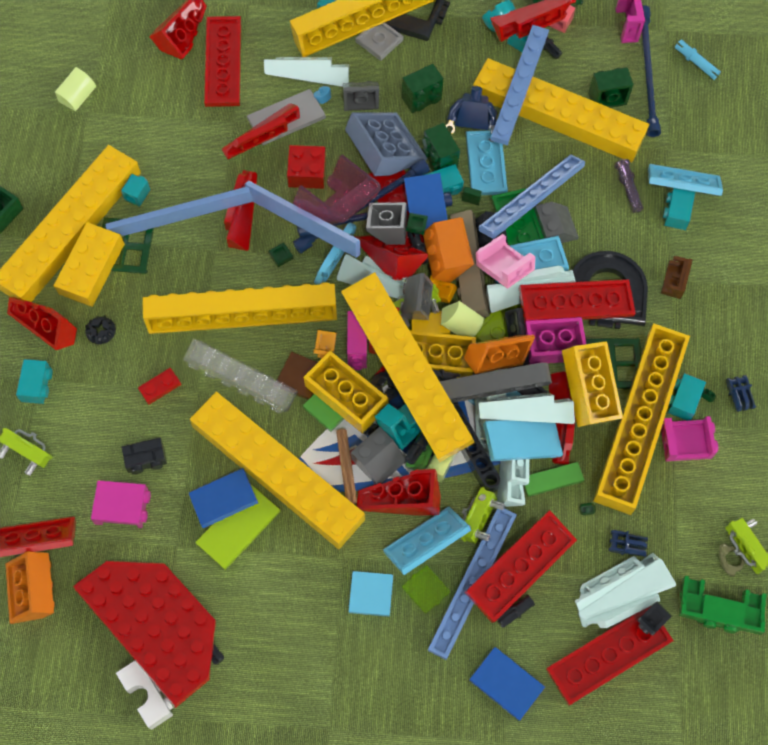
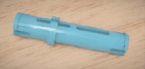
[675,39,721,80]

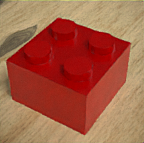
[287,145,326,189]

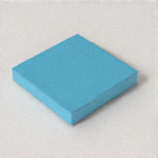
[349,571,393,617]

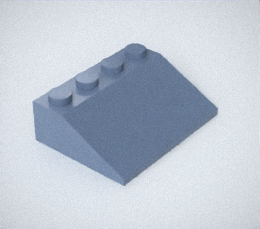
[345,112,427,176]

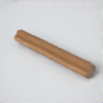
[336,429,357,504]

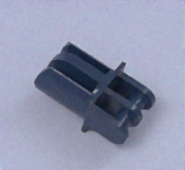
[726,375,756,412]
[609,530,648,557]

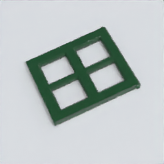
[102,217,154,274]
[586,337,642,389]

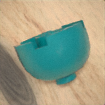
[482,0,516,32]

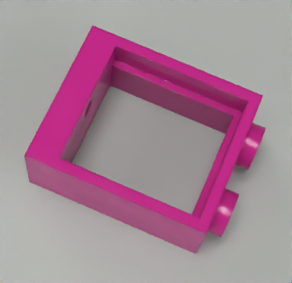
[347,311,367,370]

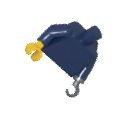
[445,86,497,142]

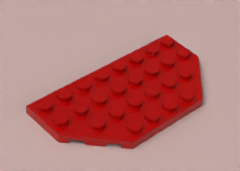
[73,561,216,708]

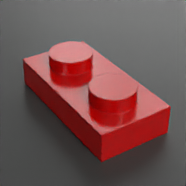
[138,368,181,405]

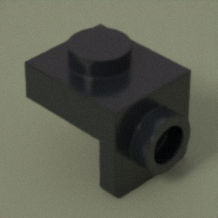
[637,601,672,636]

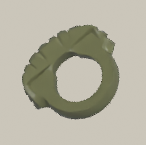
[719,543,745,577]

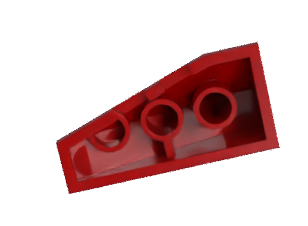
[149,0,207,59]
[354,235,428,280]
[7,297,77,351]
[357,469,441,516]

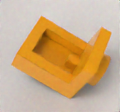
[430,275,457,303]
[314,330,337,358]

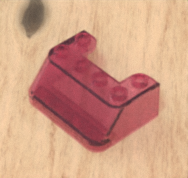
[293,155,381,225]

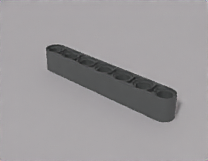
[439,363,552,403]

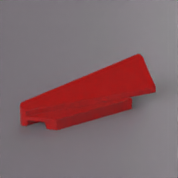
[491,0,576,42]
[221,103,300,160]
[224,170,257,251]
[549,371,576,465]

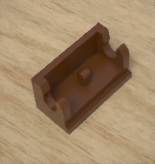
[661,256,693,299]

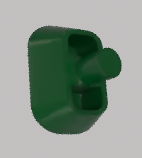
[701,388,716,402]
[579,503,596,515]

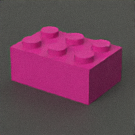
[524,317,586,365]

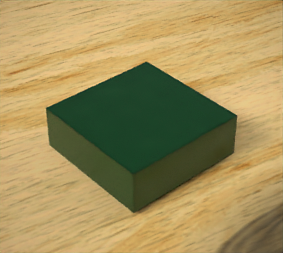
[462,187,482,206]
[406,213,428,235]
[268,242,294,267]

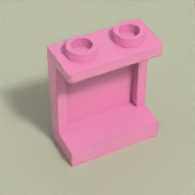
[476,234,535,289]

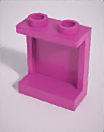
[616,0,645,43]
[661,416,718,462]
[91,480,151,528]

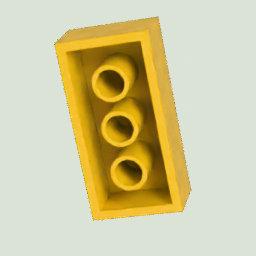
[54,222,125,307]
[409,330,476,378]
[562,341,623,427]
[304,351,388,434]

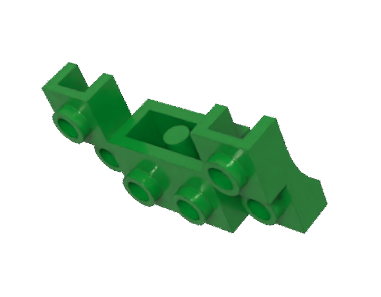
[679,575,767,635]

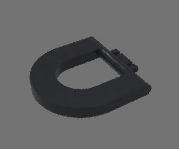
[385,0,450,41]
[573,251,648,329]

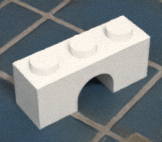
[116,661,173,730]

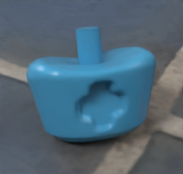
[313,86,331,104]

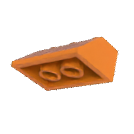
[423,217,474,283]
[464,335,535,374]
[5,552,55,624]

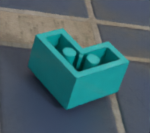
[375,404,421,450]

